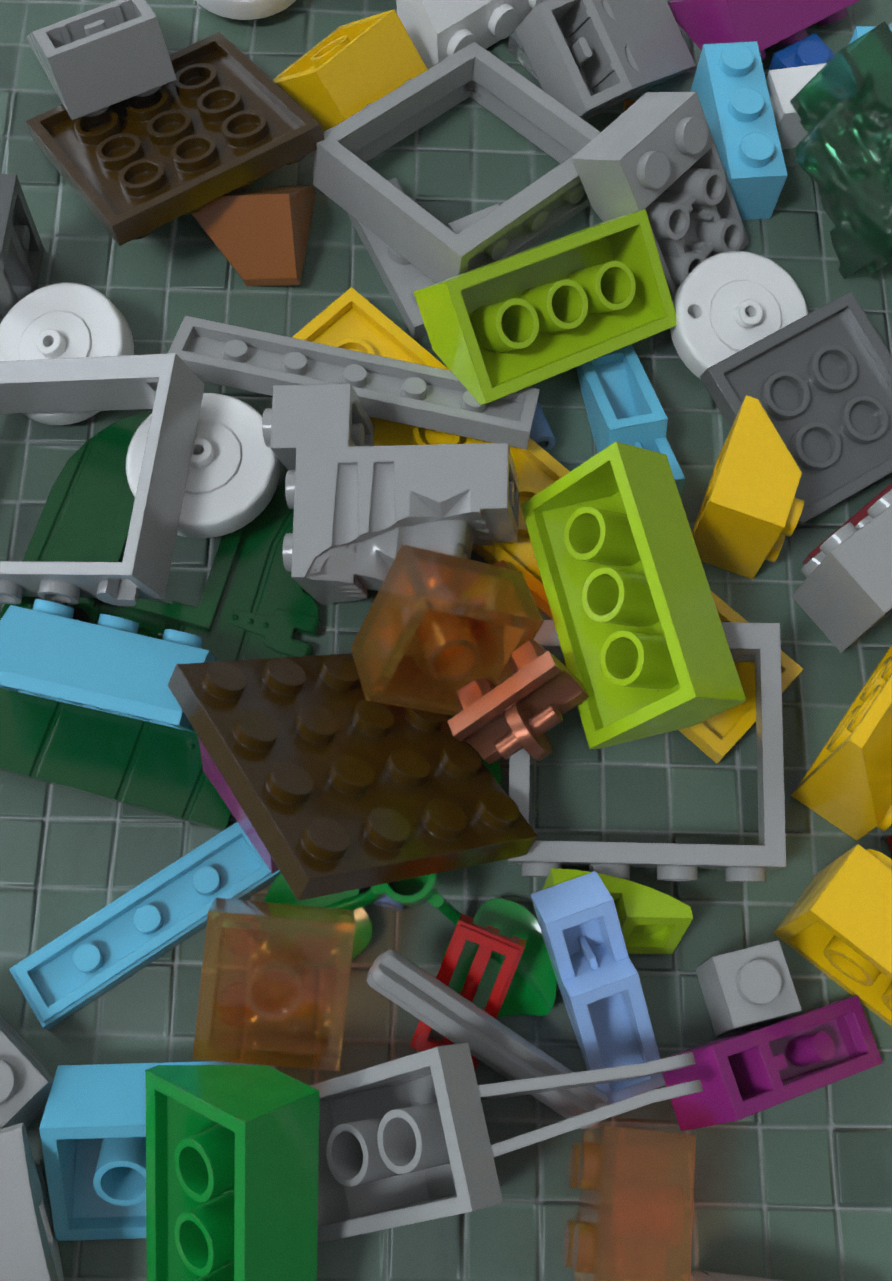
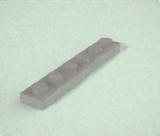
[168,316,540,450]

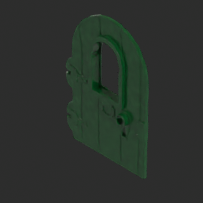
[0,409,321,831]

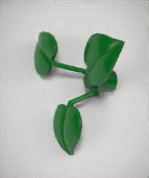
[246,707,557,1017]

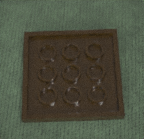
[25,32,325,246]
[168,651,538,901]

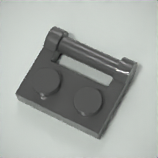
[0,173,44,323]

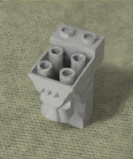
[262,383,519,605]

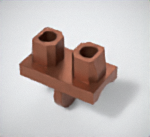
[447,640,589,764]

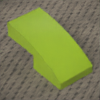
[537,868,693,954]

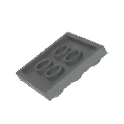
[700,291,892,527]

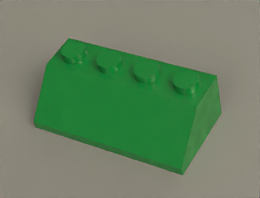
[145,1065,320,1281]

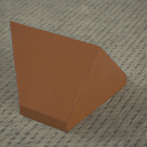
[192,185,316,286]

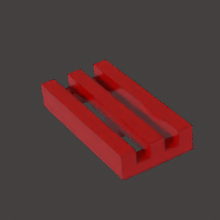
[409,914,527,1071]

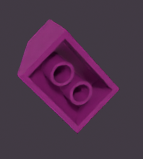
[667,0,860,60]

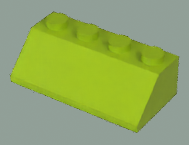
[413,209,677,405]
[521,441,747,749]

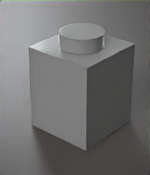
[695,940,802,1036]

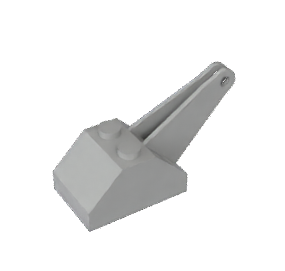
[310,1042,703,1243]

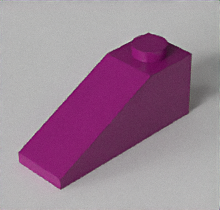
[658,995,883,1131]

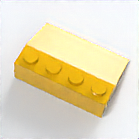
[791,644,892,841]

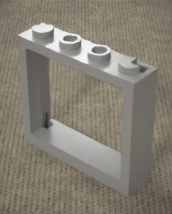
[313,41,601,283]
[0,353,205,606]
[508,619,786,883]

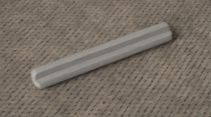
[366,950,609,1129]

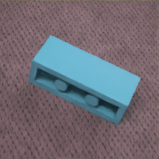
[690,41,787,220]

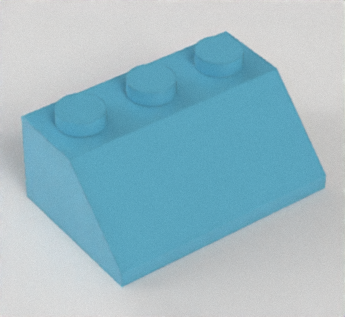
[0,599,218,733]
[39,1059,276,1241]

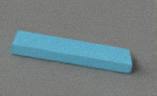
[9,822,281,1031]

